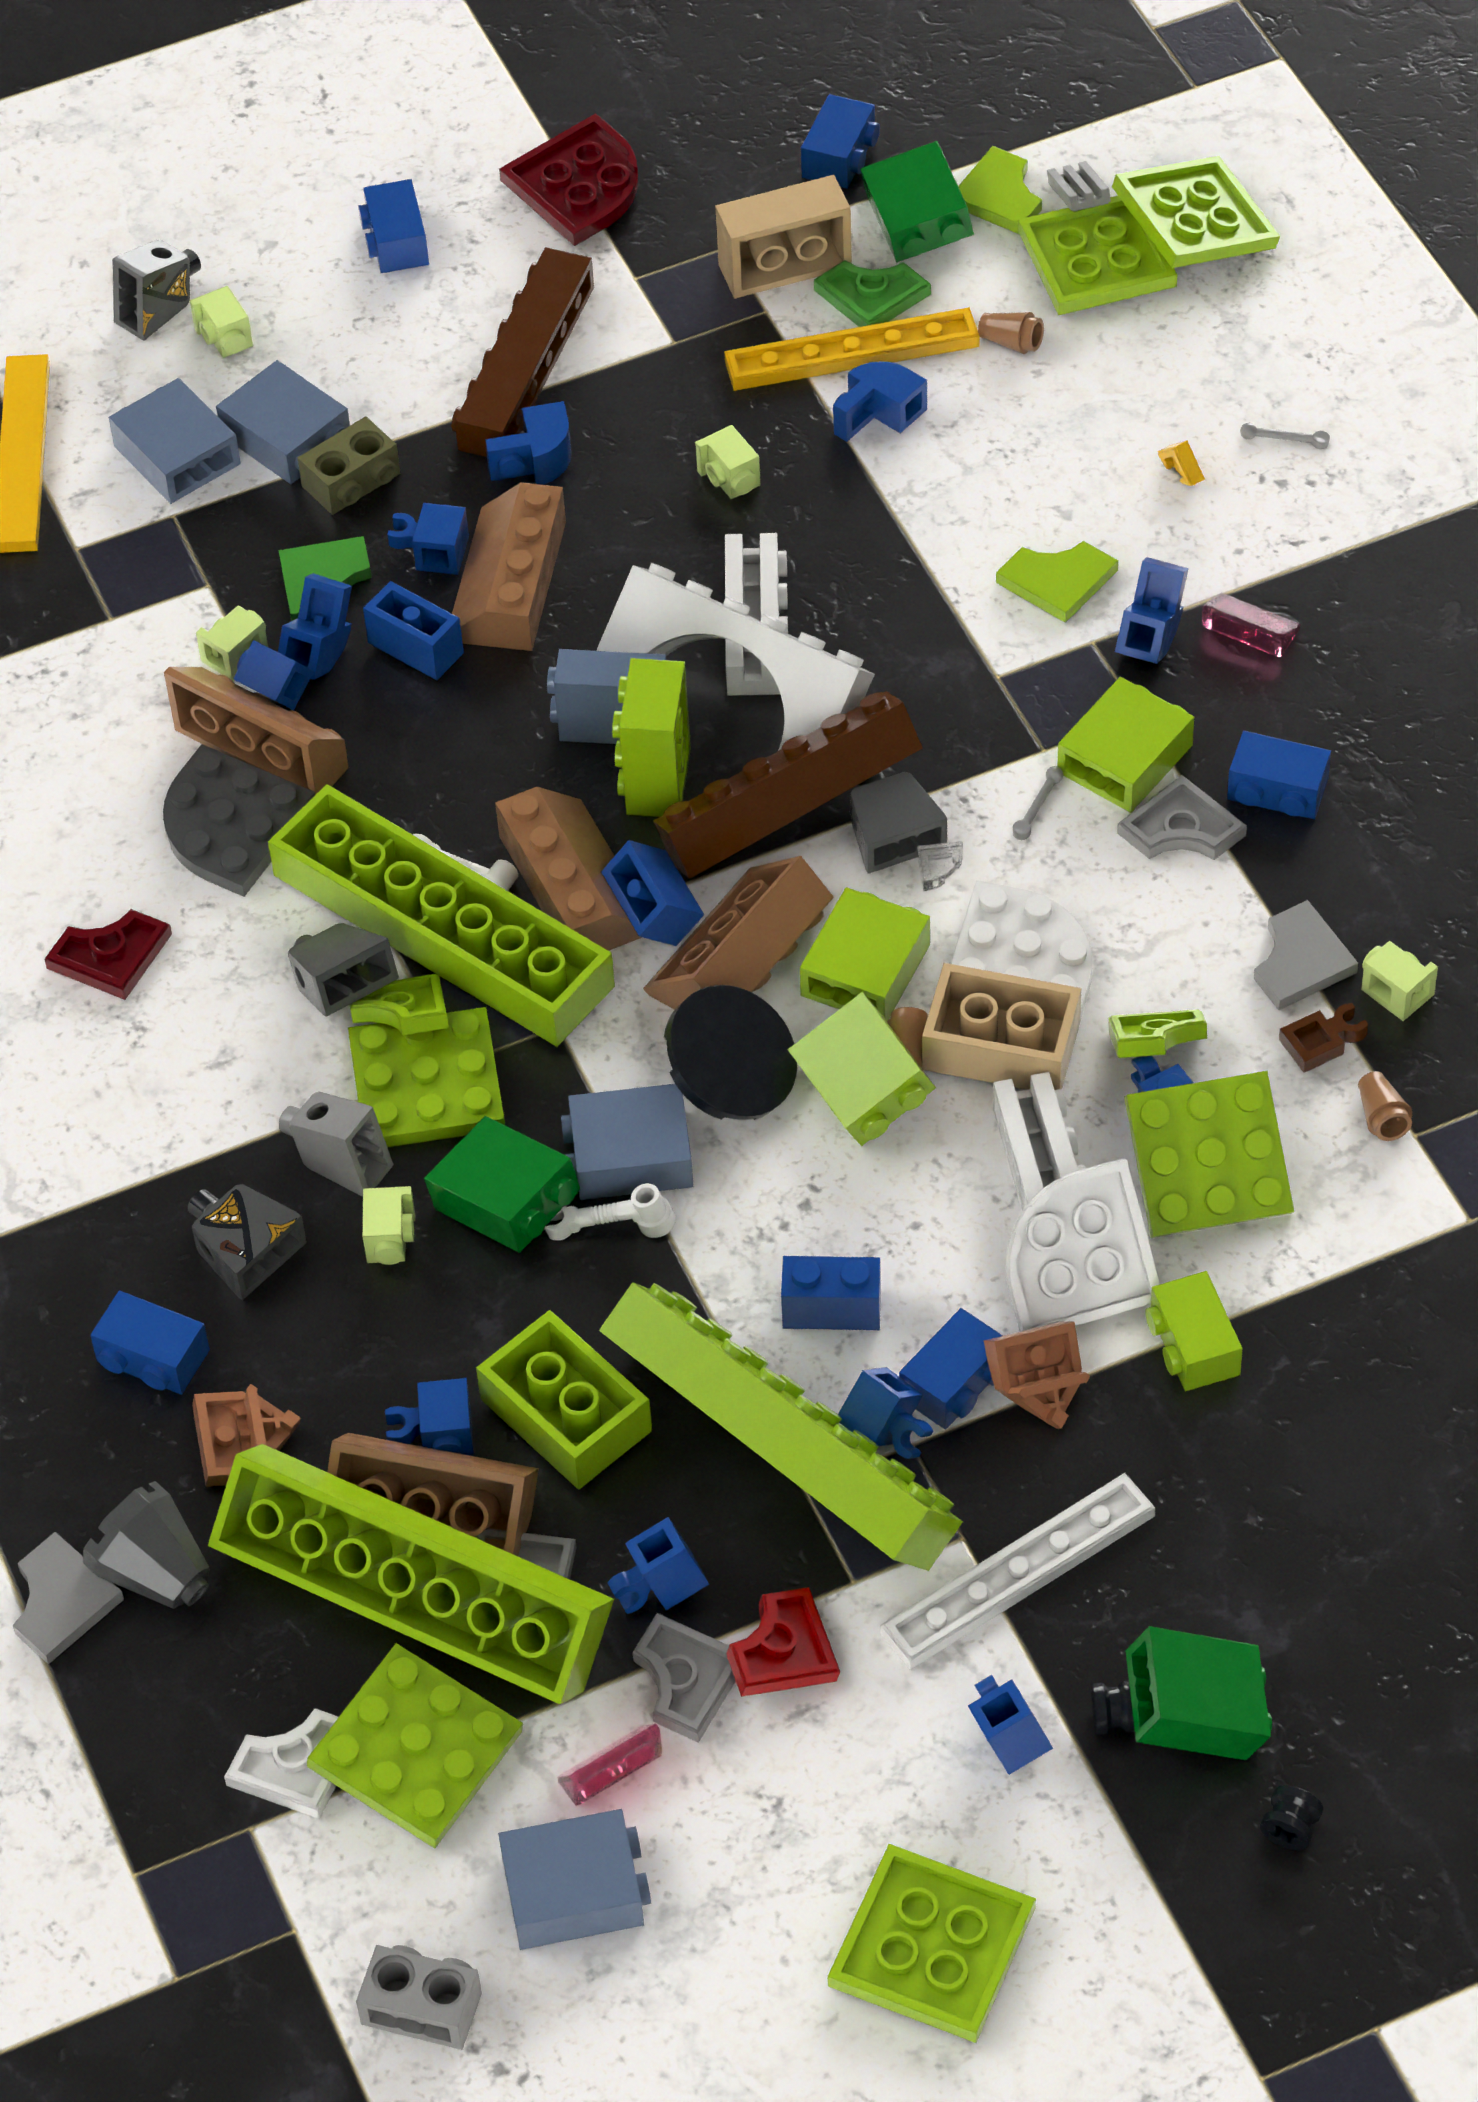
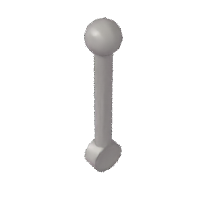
[1240,422,1330,449]
[1013,766,1064,840]

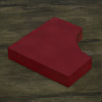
[44,909,172,1000]

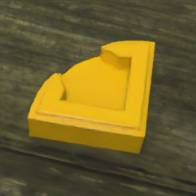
[1157,440,1205,486]

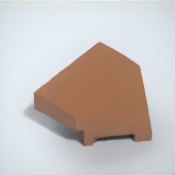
[984,1321,1090,1429]
[192,1384,301,1487]

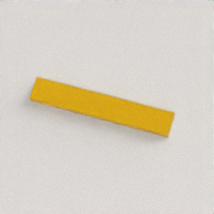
[724,307,980,391]
[0,354,50,553]

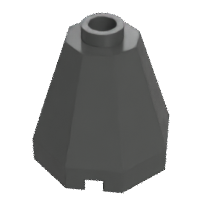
[83,1481,209,1609]

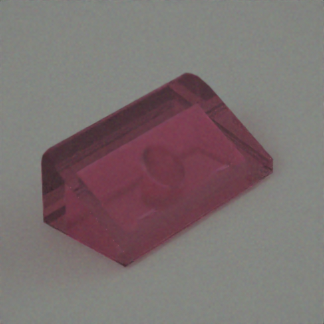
[1202,593,1301,658]
[557,1723,662,1806]

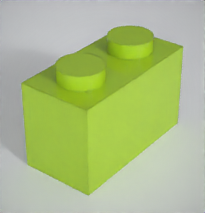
[1145,1271,1243,1391]

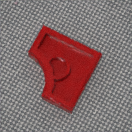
[726,1587,840,1697]

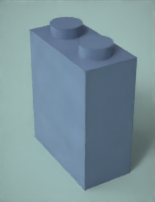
[216,360,350,484]
[108,378,241,504]
[547,649,666,744]
[561,1084,694,1200]
[498,1809,651,1950]

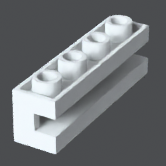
[725,533,788,696]
[993,1072,1086,1211]

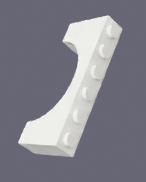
[596,563,875,751]

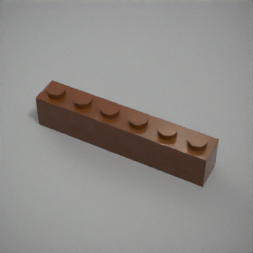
[451,247,594,457]
[653,691,923,879]

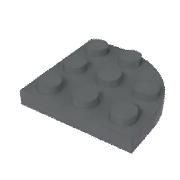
[163,744,315,897]

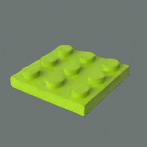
[1112,156,1280,268]
[1018,196,1177,316]
[348,1007,505,1147]
[1124,1071,1295,1238]
[307,1643,523,1848]
[827,1844,1036,2043]

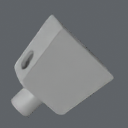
[279,1092,394,1197]

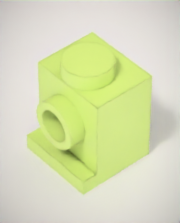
[190,286,253,358]
[695,425,760,499]
[196,605,268,681]
[1361,941,1438,1021]
[362,1186,415,1265]

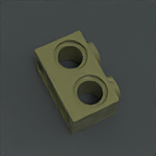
[297,416,401,515]

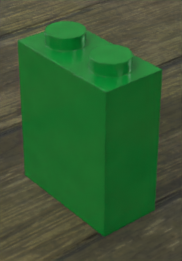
[860,141,974,263]
[424,1116,580,1253]
[1125,1626,1272,1760]

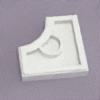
[224,1709,338,1819]

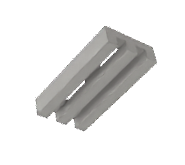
[1047,161,1111,211]

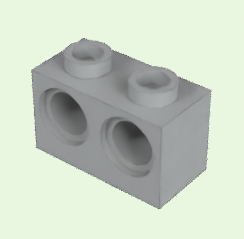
[356,1945,482,2050]

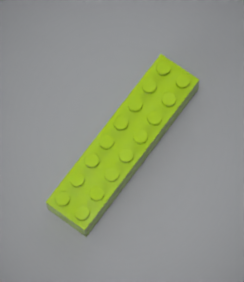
[268,784,615,1047]
[599,1282,963,1571]
[208,1444,614,1705]

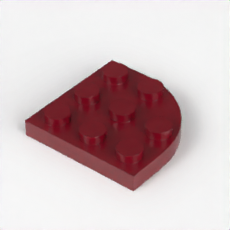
[499,113,638,246]

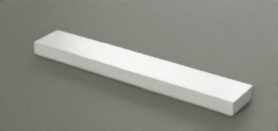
[880,1473,1155,1670]

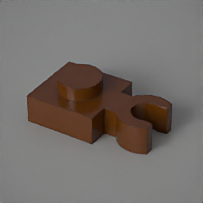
[1279,1003,1368,1073]

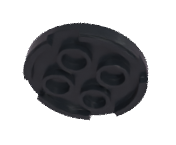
[664,985,797,1120]

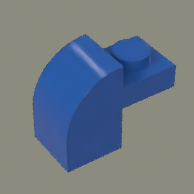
[833,361,927,442]
[485,401,571,485]
[1115,557,1189,664]
[278,573,352,680]

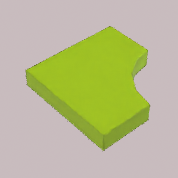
[958,146,1042,234]
[996,541,1119,623]
[350,974,449,1036]
[1108,1009,1207,1058]

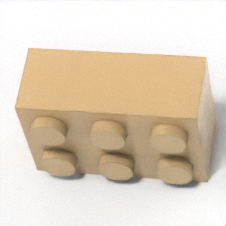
[715,175,852,299]
[922,963,1082,1090]

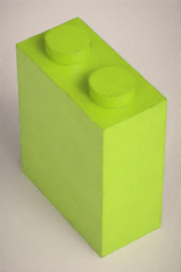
[1057,677,1194,813]
[799,887,930,1021]
[788,992,936,1146]

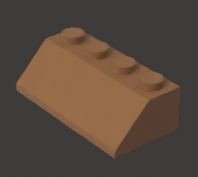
[452,482,566,651]
[164,667,349,795]
[495,787,642,951]
[643,856,834,1010]
[327,1433,539,1556]

